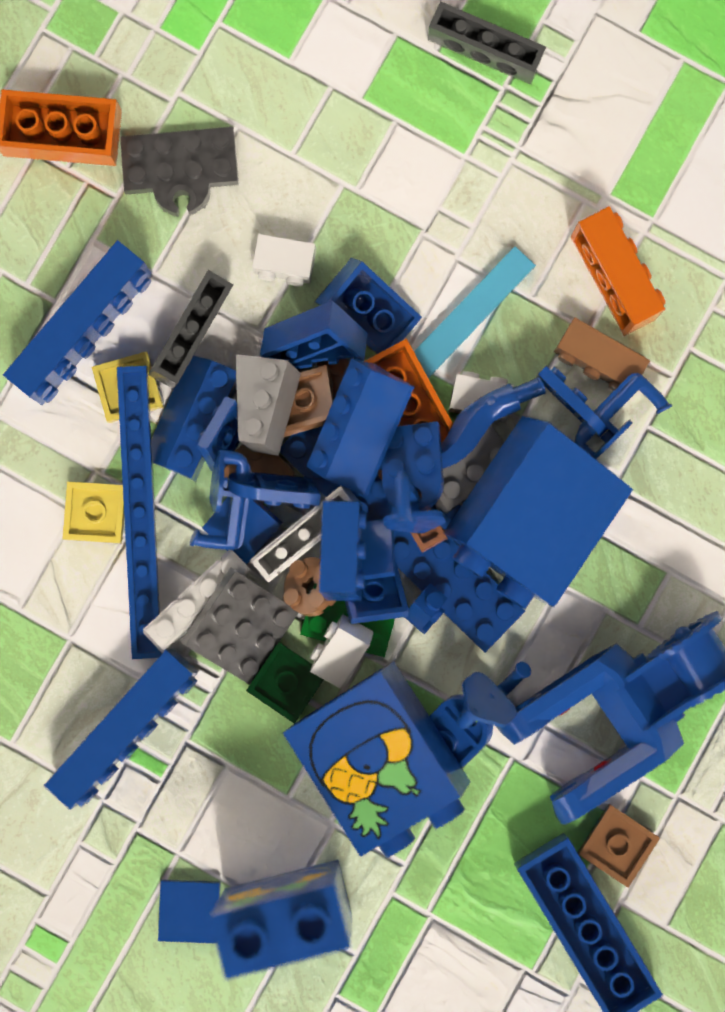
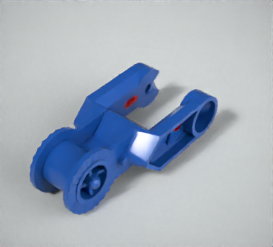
[496,611,725,825]

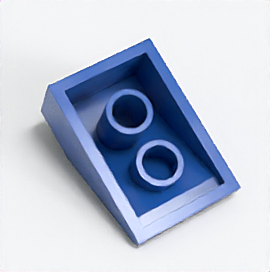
[314,258,422,354]

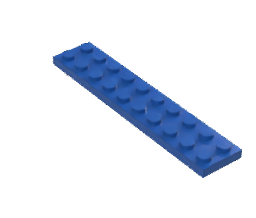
[280,426,525,653]

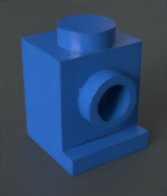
[404,583,448,634]

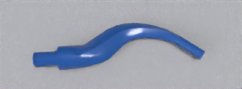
[379,376,546,470]

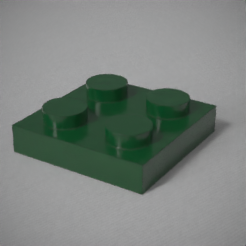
[246,642,324,724]

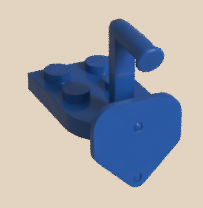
[537,366,672,459]
[381,421,446,533]
[190,450,321,550]
[429,662,532,769]

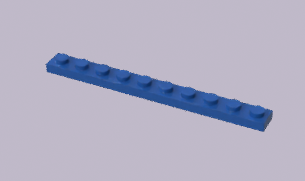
[117,366,162,659]

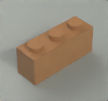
[554,317,650,391]

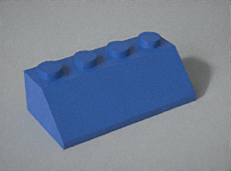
[151,355,237,482]
[306,358,414,496]

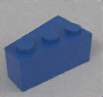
[260,300,368,369]
[319,501,367,601]

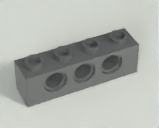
[428,1,546,85]
[148,270,234,389]

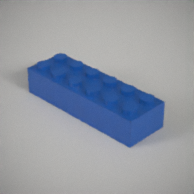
[3,240,153,406]
[43,648,199,810]
[514,833,664,1012]

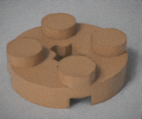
[283,557,336,617]

